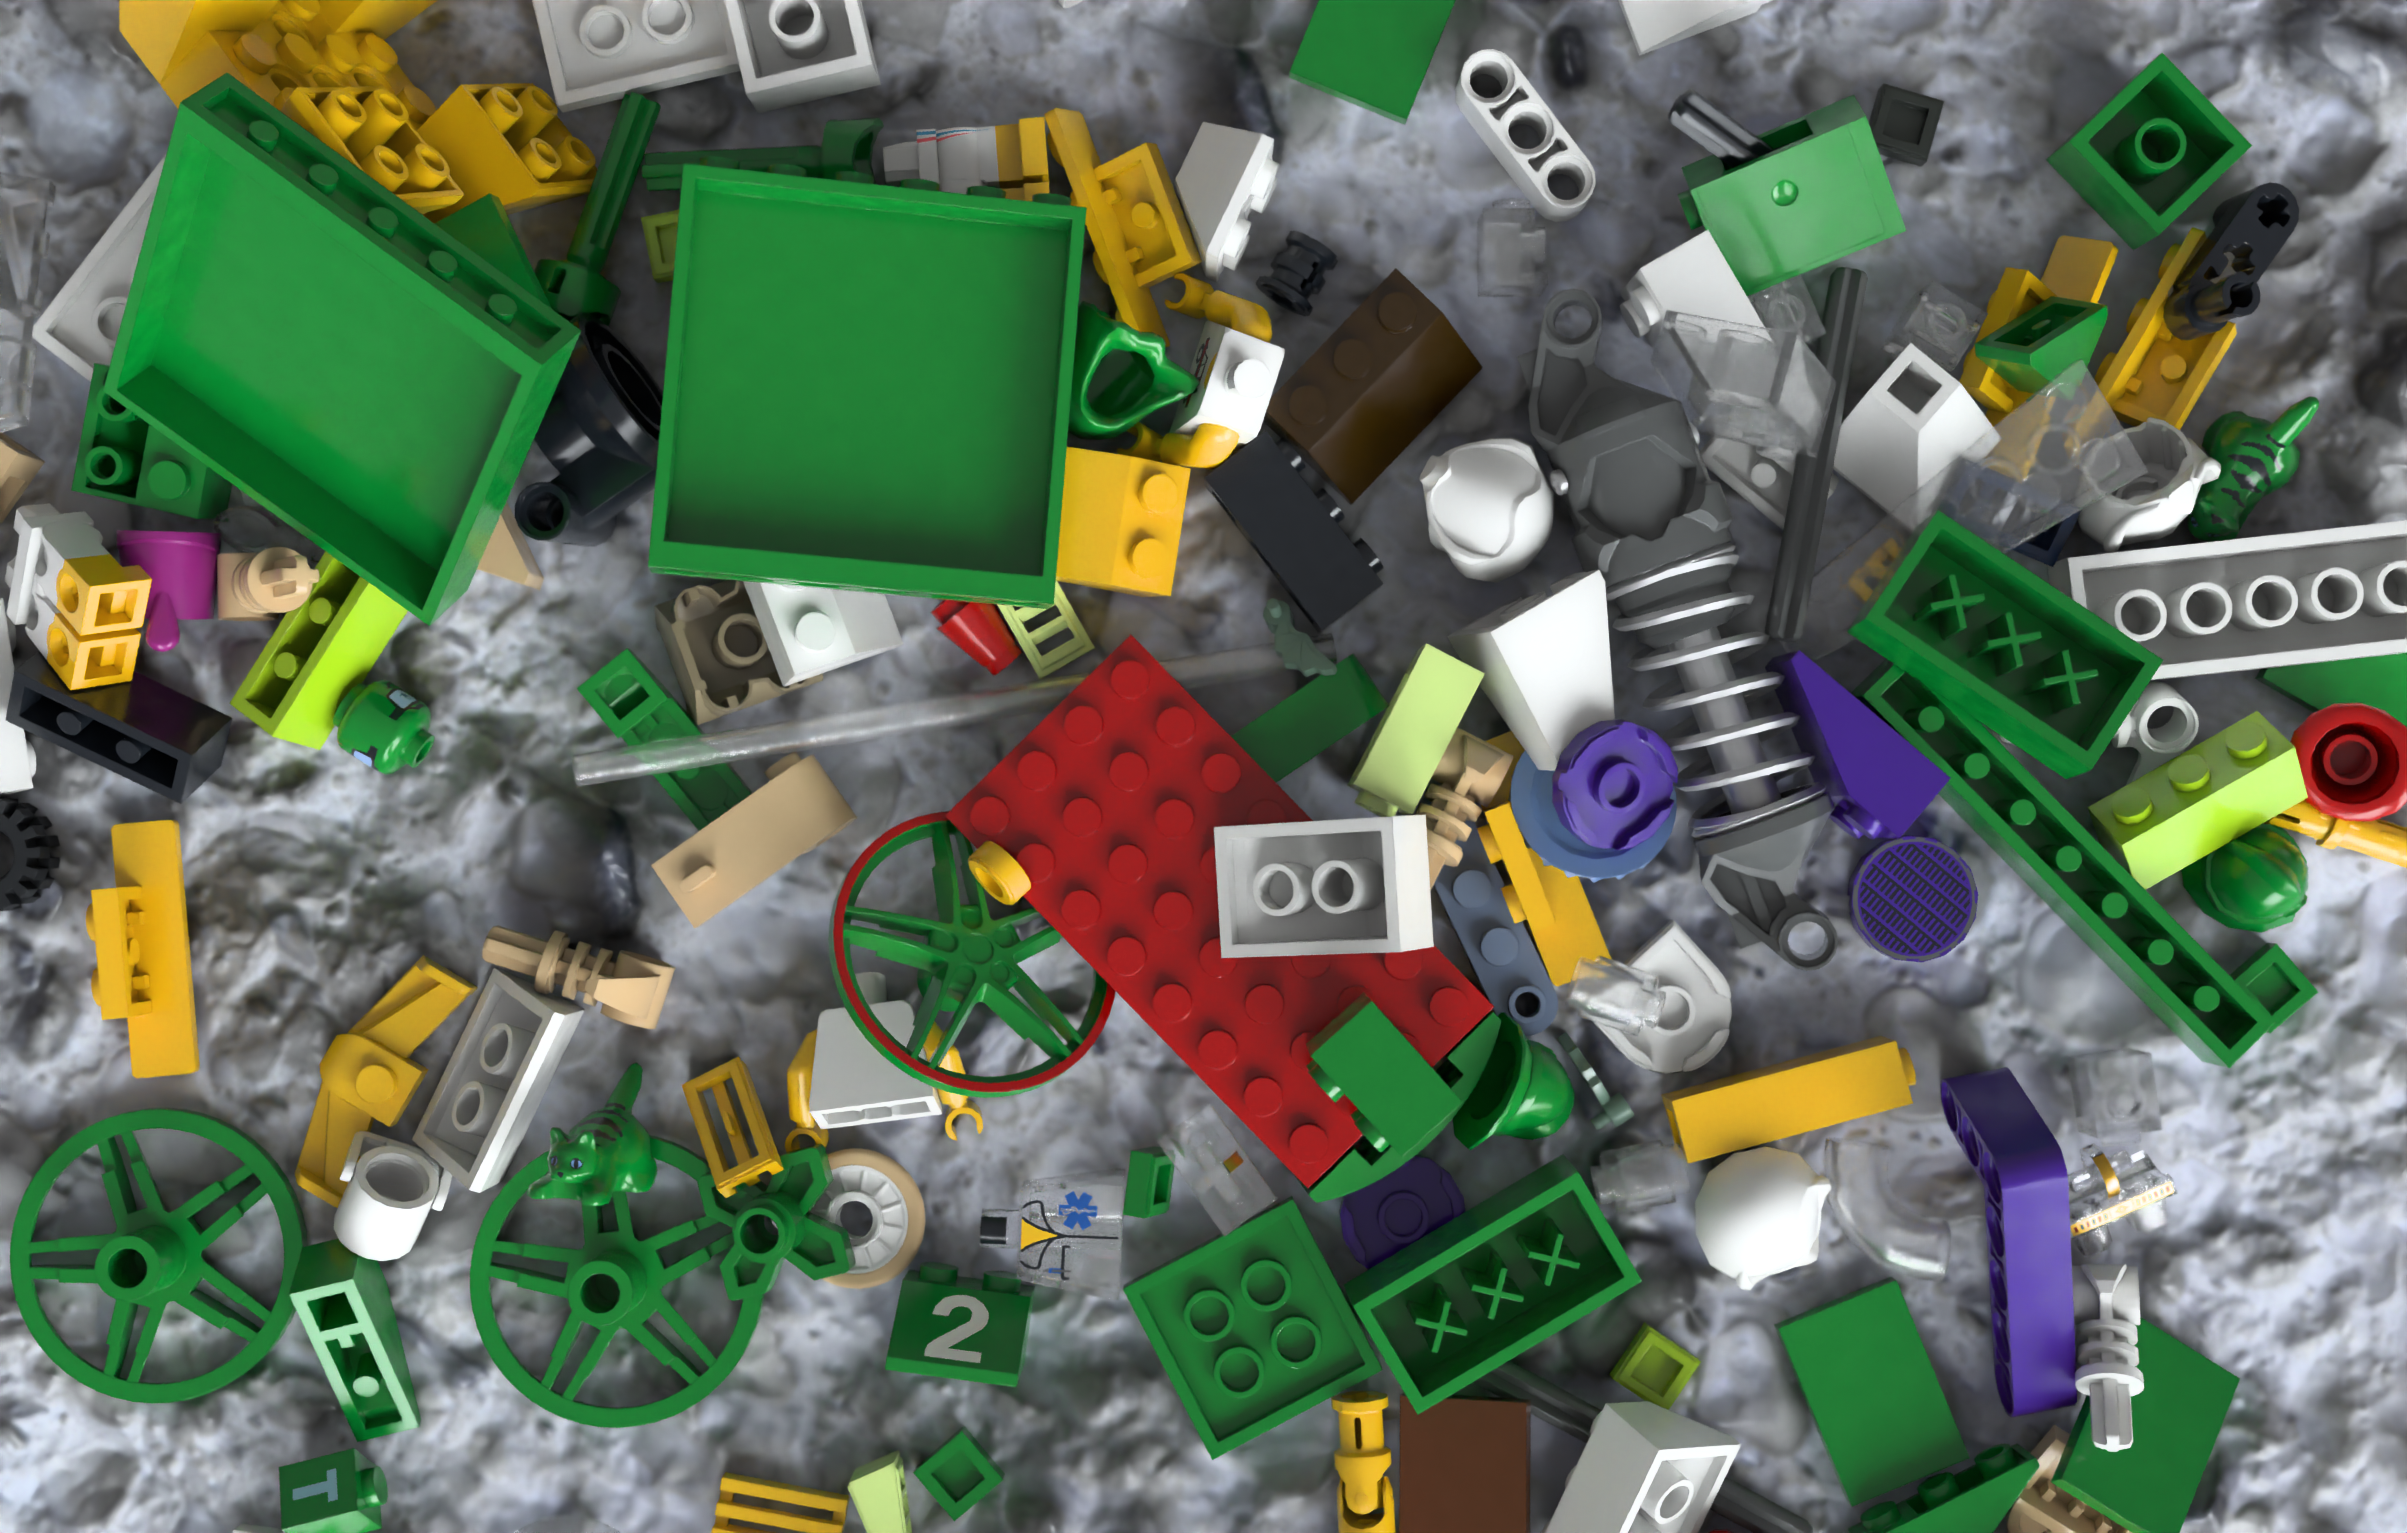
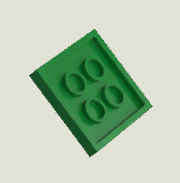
[1123,1196,1383,1460]

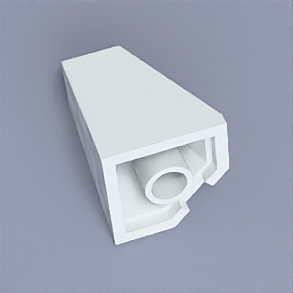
[1447,570,1615,771]

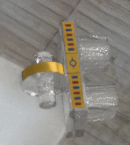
[1157,1103,1277,1237]
[2068,1143,2178,1258]

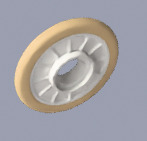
[811,1148,925,1289]

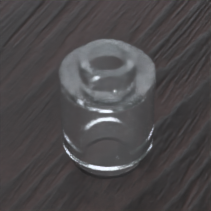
[1565,955,1666,1037]
[1591,1140,1690,1215]

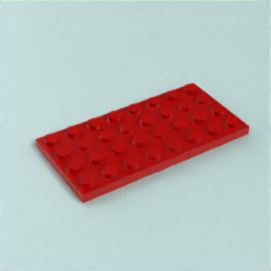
[945,635,1494,1188]

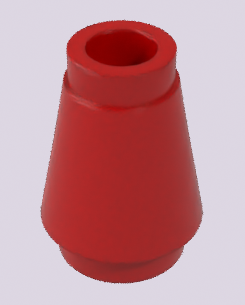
[930,600,1022,676]

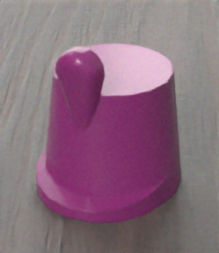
[117,530,222,652]

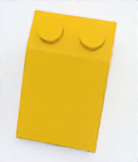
[1056,447,1191,597]

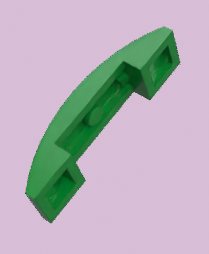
[577,648,752,831]
[1295,1011,1501,1203]

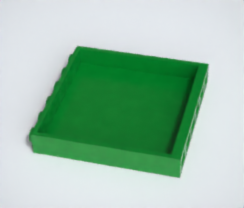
[103,73,581,626]
[648,156,1087,609]

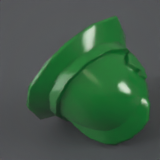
[2181,823,2308,933]
[1452,1012,1575,1150]

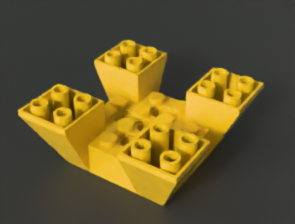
[119,0,598,223]

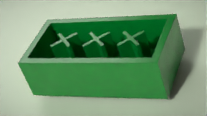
[1846,510,2163,779]
[1343,1154,1642,1415]

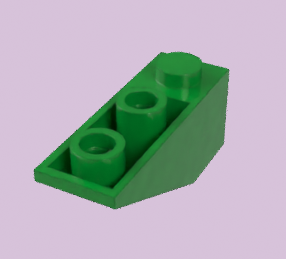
[1848,1443,2040,1533]

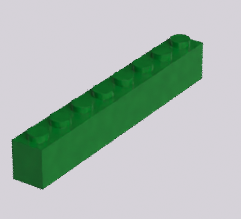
[1851,659,2276,1068]

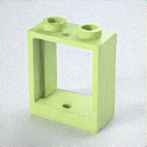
[1347,643,1485,817]

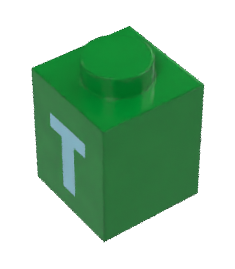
[279,1448,388,1533]

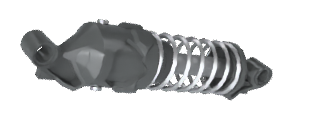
[1517,289,1838,971]

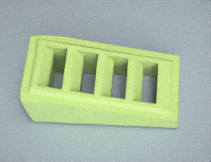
[997,581,1095,680]
[847,1450,912,1533]

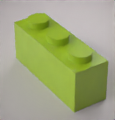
[229,551,408,750]
[2087,711,2308,890]

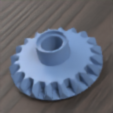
[1508,751,1677,883]

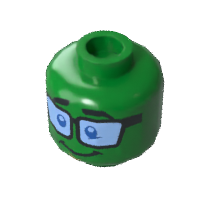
[333,679,435,775]

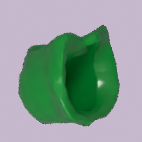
[1068,301,1200,440]

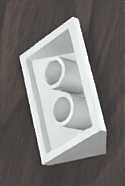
[412,968,585,1193]

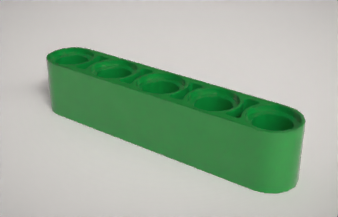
[1231,653,1390,783]

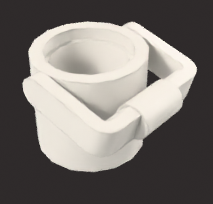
[334,1131,452,1261]

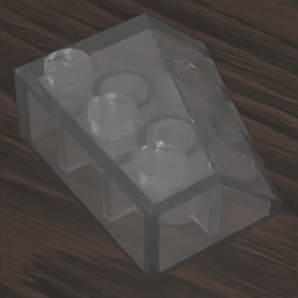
[1650,310,1837,462]

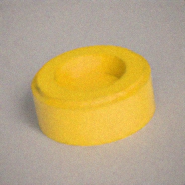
[968,841,1031,905]

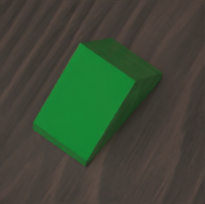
[1975,296,2108,401]

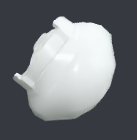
[2073,417,2221,553]
[1419,437,1555,583]
[1695,1147,1832,1290]

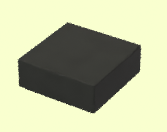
[1869,83,1944,166]

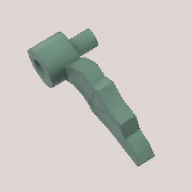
[1263,598,1337,677]
[1557,1032,1635,1131]

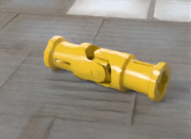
[1331,1390,1396,1533]

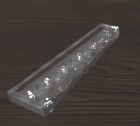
[1765,358,2149,662]

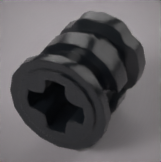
[1256,231,1338,316]

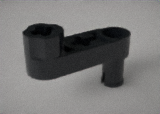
[2163,182,2299,340]

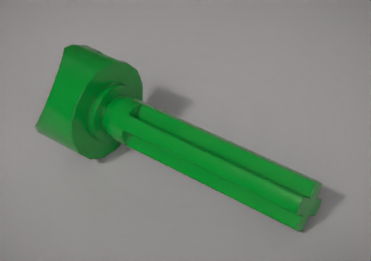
[534,92,661,326]
[642,117,884,191]

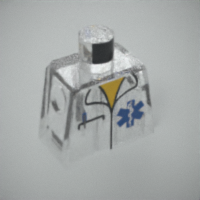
[980,1168,1126,1300]

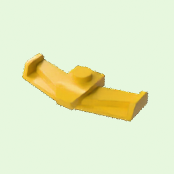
[294,955,478,1208]

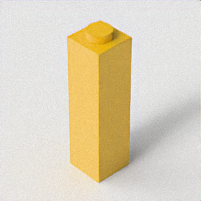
[1661,1036,1916,1164]

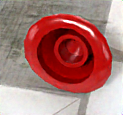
[2290,703,2407,821]

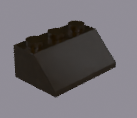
[1263,268,1483,505]

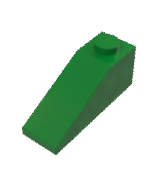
[289,1239,421,1442]

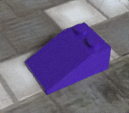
[1765,650,1951,840]

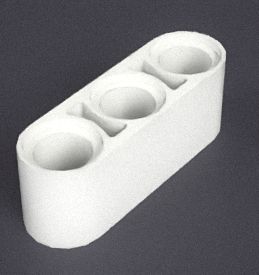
[1455,49,1596,222]

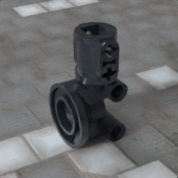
[515,312,663,547]

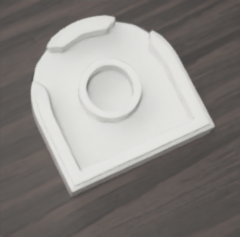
[1578,920,1732,1074]

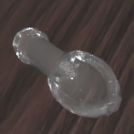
[213,506,325,564]

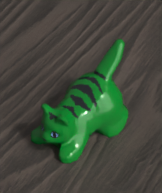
[2186,396,2319,542]
[527,1062,658,1206]

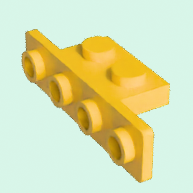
[1044,108,1202,348]
[2062,227,2237,470]
[1959,235,2118,482]
[1476,731,1612,986]
[86,820,200,1078]

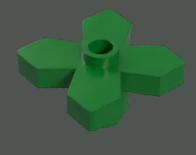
[697,1144,856,1301]

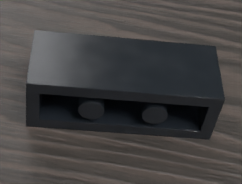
[1204,431,1384,635]
[5,651,233,804]

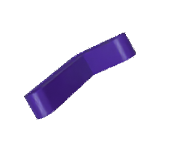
[1940,1067,2077,1418]

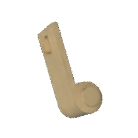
[651,751,857,928]

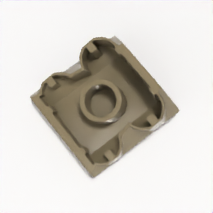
[654,580,823,725]

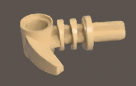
[217,547,320,621]
[1415,727,1513,891]
[482,926,676,1029]

